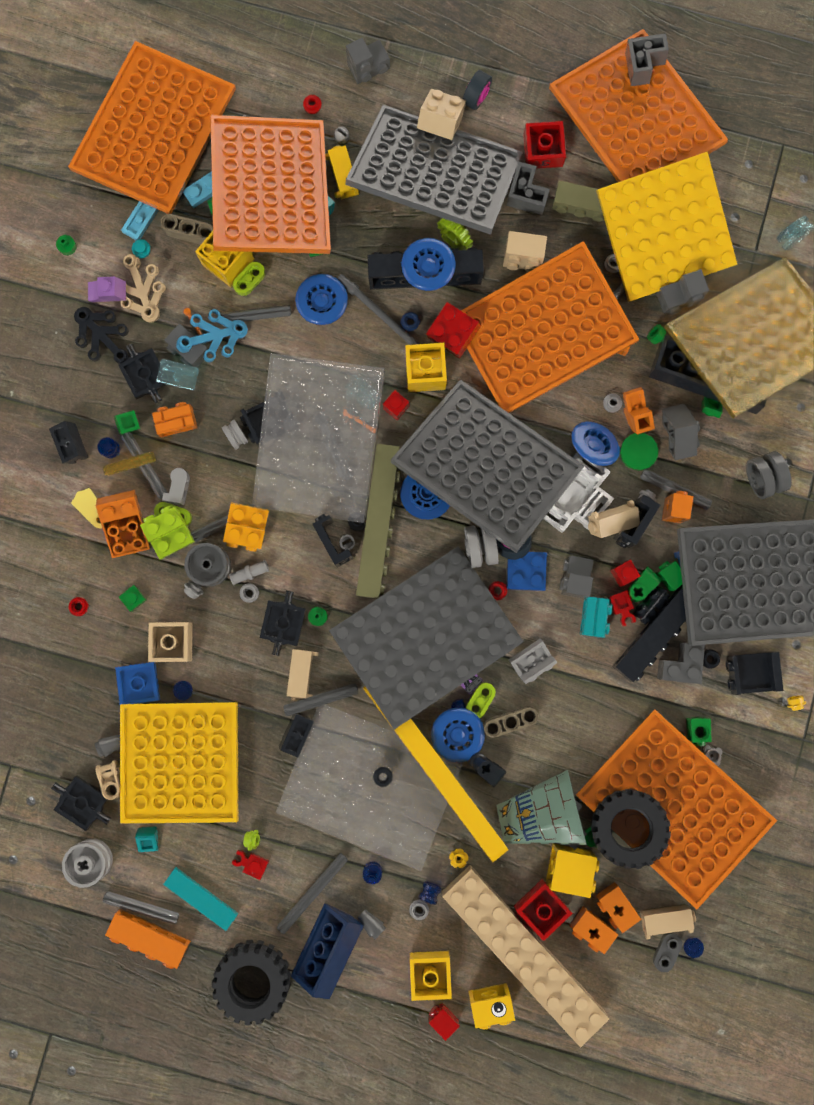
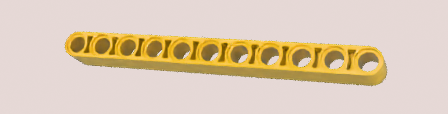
[363,686,508,862]

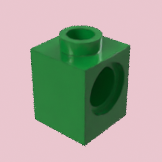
[113,410,140,434]
[656,561,682,592]
[686,717,712,746]

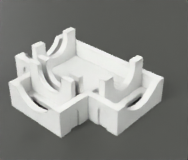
[544,452,614,533]

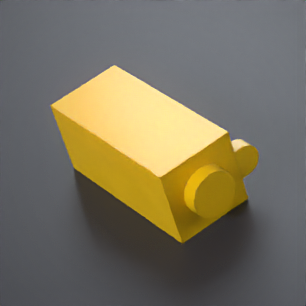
[325,145,359,200]

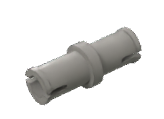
[229,560,269,585]

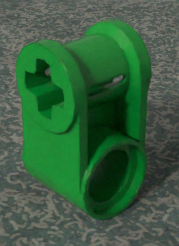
[627,566,662,602]

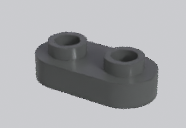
[653,932,682,972]

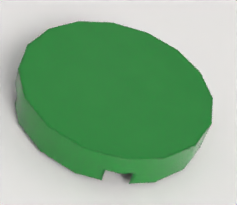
[619,433,658,471]

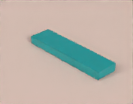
[163,867,239,931]

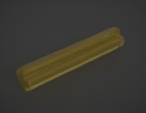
[103,452,156,476]

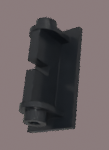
[633,586,670,625]

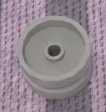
[464,525,499,568]
[62,838,113,888]

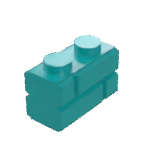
[580,597,612,638]

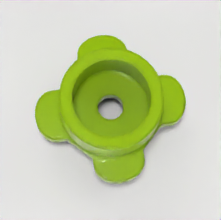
[243,830,260,851]

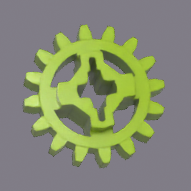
[437,218,473,250]

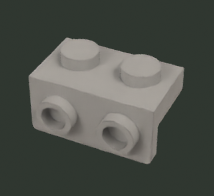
[509,639,557,684]

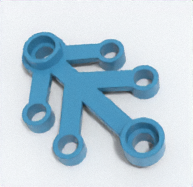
[176,309,248,362]

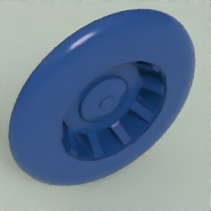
[401,238,456,291]
[295,274,348,325]
[571,421,620,466]
[400,475,450,520]
[431,708,485,763]

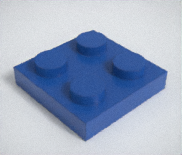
[507,552,547,591]
[115,662,160,704]

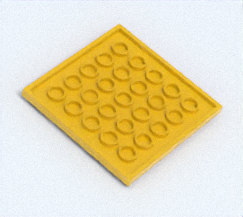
[596,152,738,302]
[120,702,239,823]

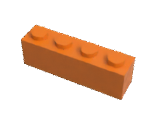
[105,909,191,969]

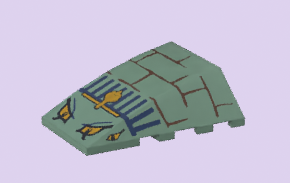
[496,770,587,845]

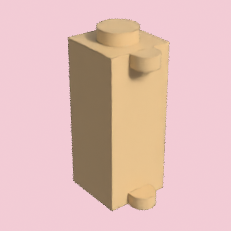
[588,500,640,538]
[287,649,318,701]
[640,904,696,940]

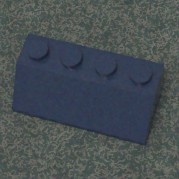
[291,903,364,999]

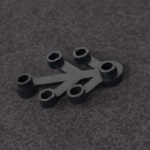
[74,307,130,364]

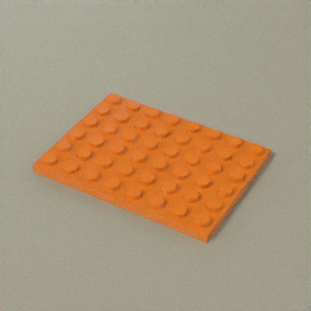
[549,29,728,182]
[68,41,236,214]
[211,115,331,254]
[461,241,639,413]
[576,709,778,910]

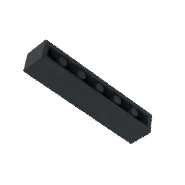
[612,585,686,682]

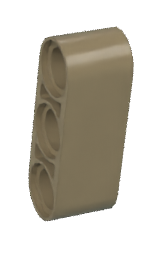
[161,214,213,244]
[483,707,539,738]

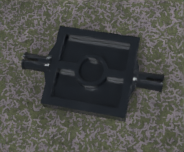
[118,344,170,403]
[260,590,306,656]
[51,776,111,831]

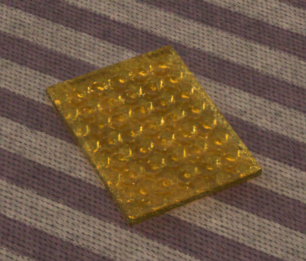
[665,257,814,419]

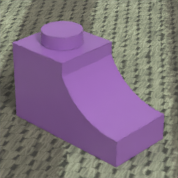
[88,276,126,302]

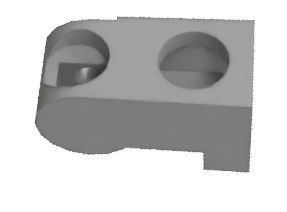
[162,468,190,506]

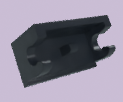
[49,421,89,464]
[279,713,314,758]

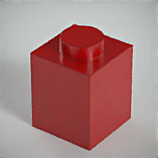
[382,390,409,421]
[610,559,640,587]
[428,1003,460,1041]

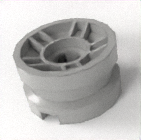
[221,420,248,450]

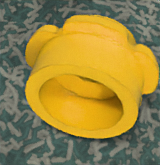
[787,695,807,711]
[449,849,468,868]

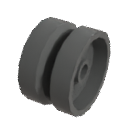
[746,451,792,499]
[184,543,231,587]

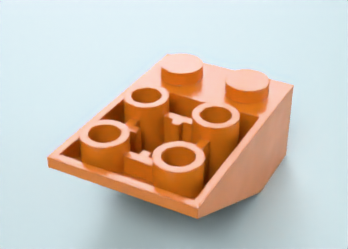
[95,490,150,558]

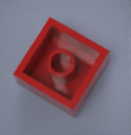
[523,121,566,169]
[426,302,480,359]
[514,878,573,941]

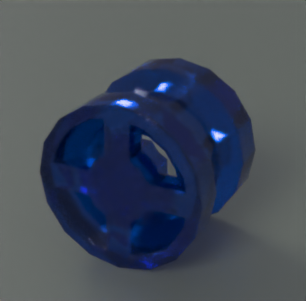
[97,437,120,459]
[363,861,382,884]
[418,881,442,905]

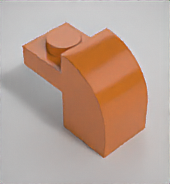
[623,387,655,434]

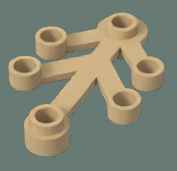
[120,254,166,323]

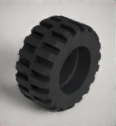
[591,789,671,869]
[212,940,291,1026]

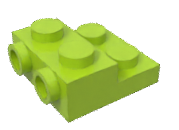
[140,506,195,560]

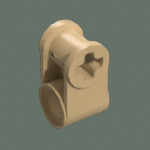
[96,760,120,800]

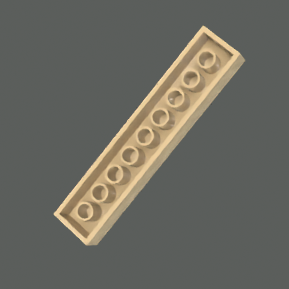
[442,865,609,1048]

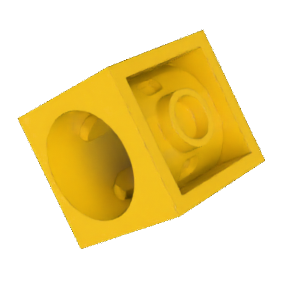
[195,231,254,288]
[405,343,447,392]
[546,843,600,898]

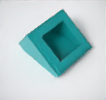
[135,826,158,852]

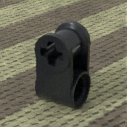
[469,753,506,787]

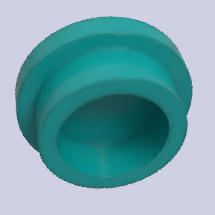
[132,239,151,258]

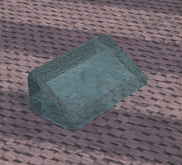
[156,359,199,390]

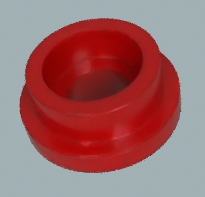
[303,95,322,114]
[488,581,508,600]
[69,597,89,616]

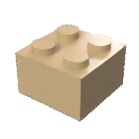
[417,89,466,140]
[503,231,547,272]
[148,622,192,662]

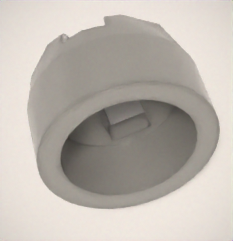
[334,126,349,144]
[339,534,355,550]

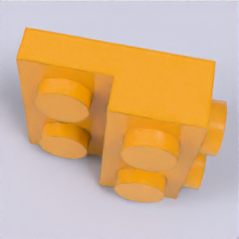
[223,502,269,552]

